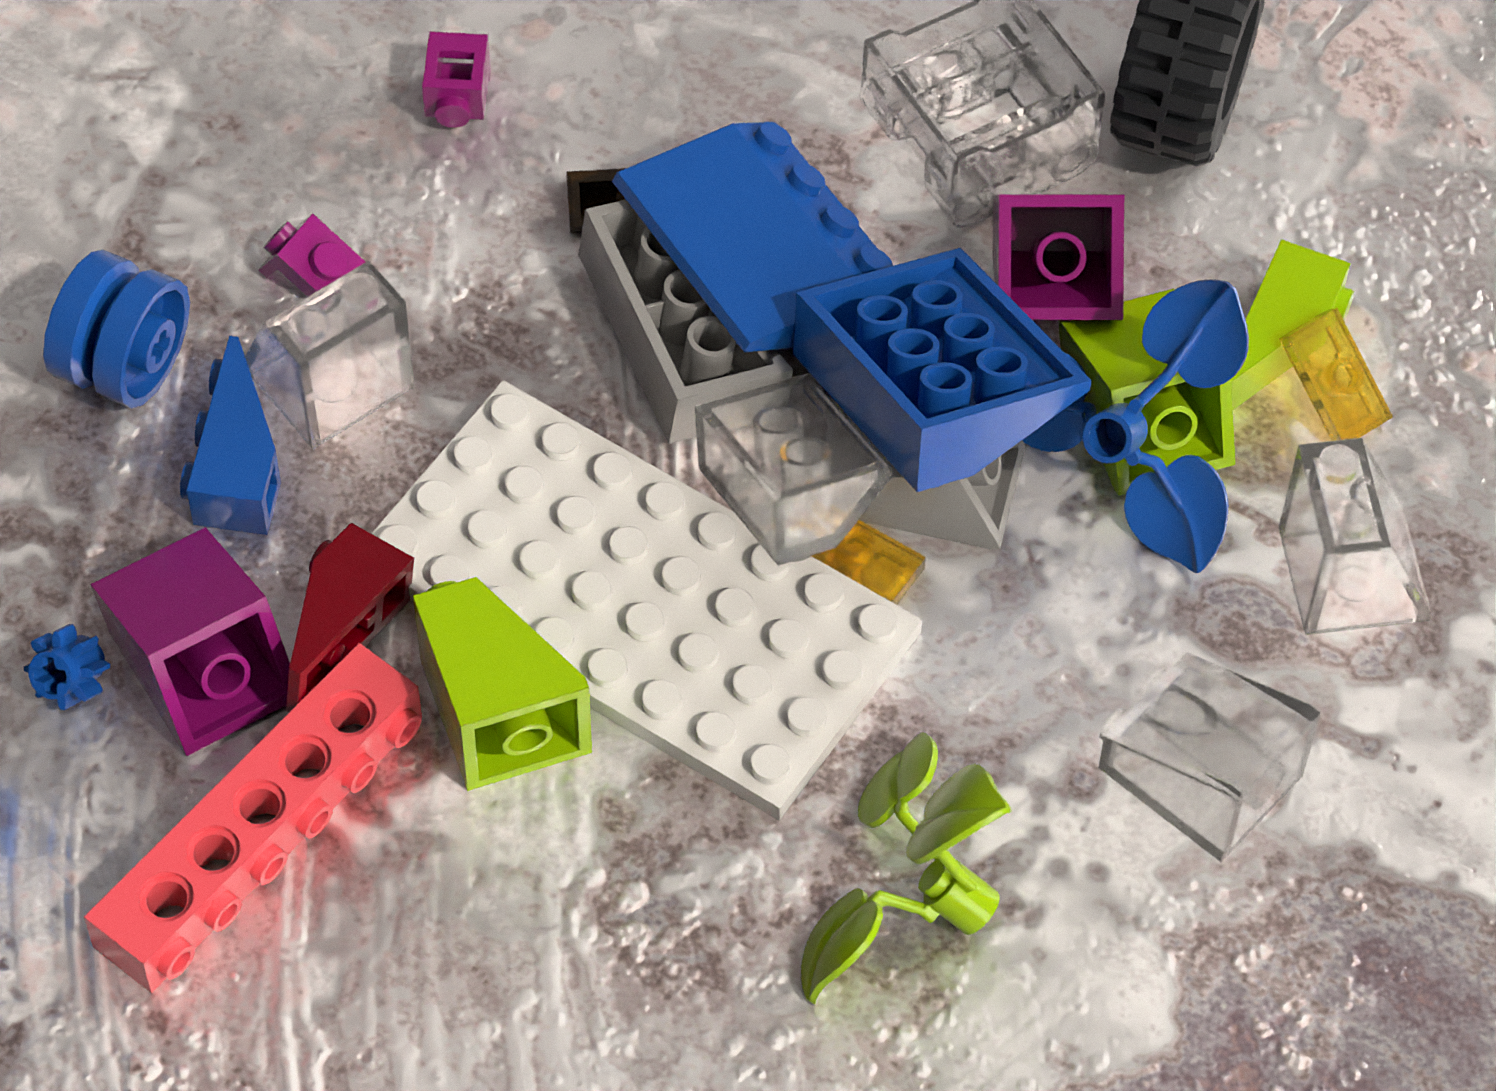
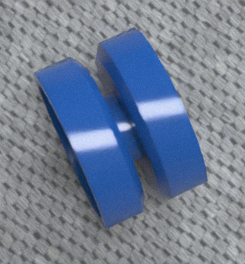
[43,250,190,409]

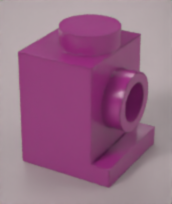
[422,31,491,128]

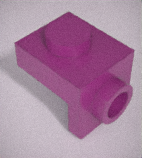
[258,213,367,311]

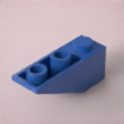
[180,336,281,535]

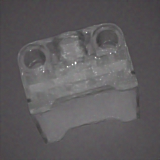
[859,0,1106,228]

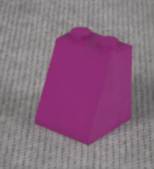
[992,194,1125,320]
[90,527,290,756]

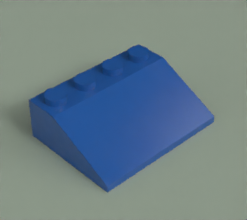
[612,122,893,352]
[793,247,1091,492]

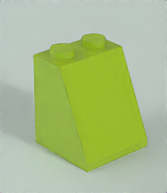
[1058,288,1236,496]
[413,577,592,791]

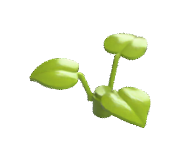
[801,732,1011,1005]

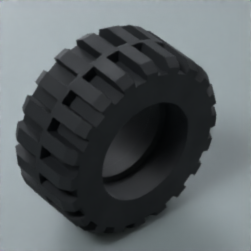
[1110,0,1265,167]

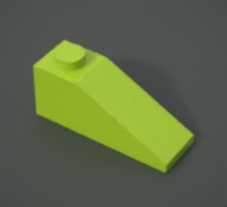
[1231,239,1355,410]

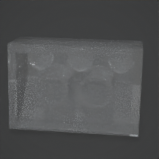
[694,373,893,566]

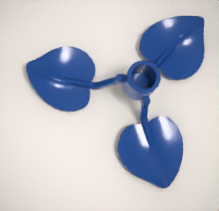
[1023,279,1249,573]

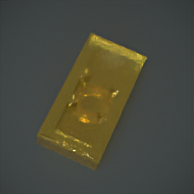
[1279,308,1393,448]
[785,497,926,605]

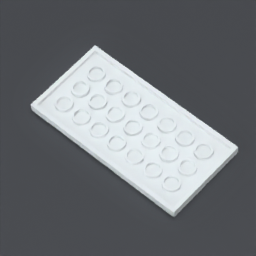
[372,380,922,821]

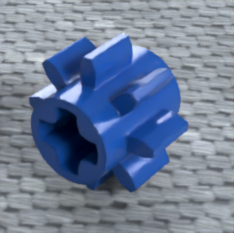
[23,624,110,710]

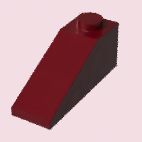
[286,523,414,712]

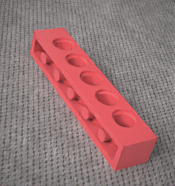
[84,643,422,994]

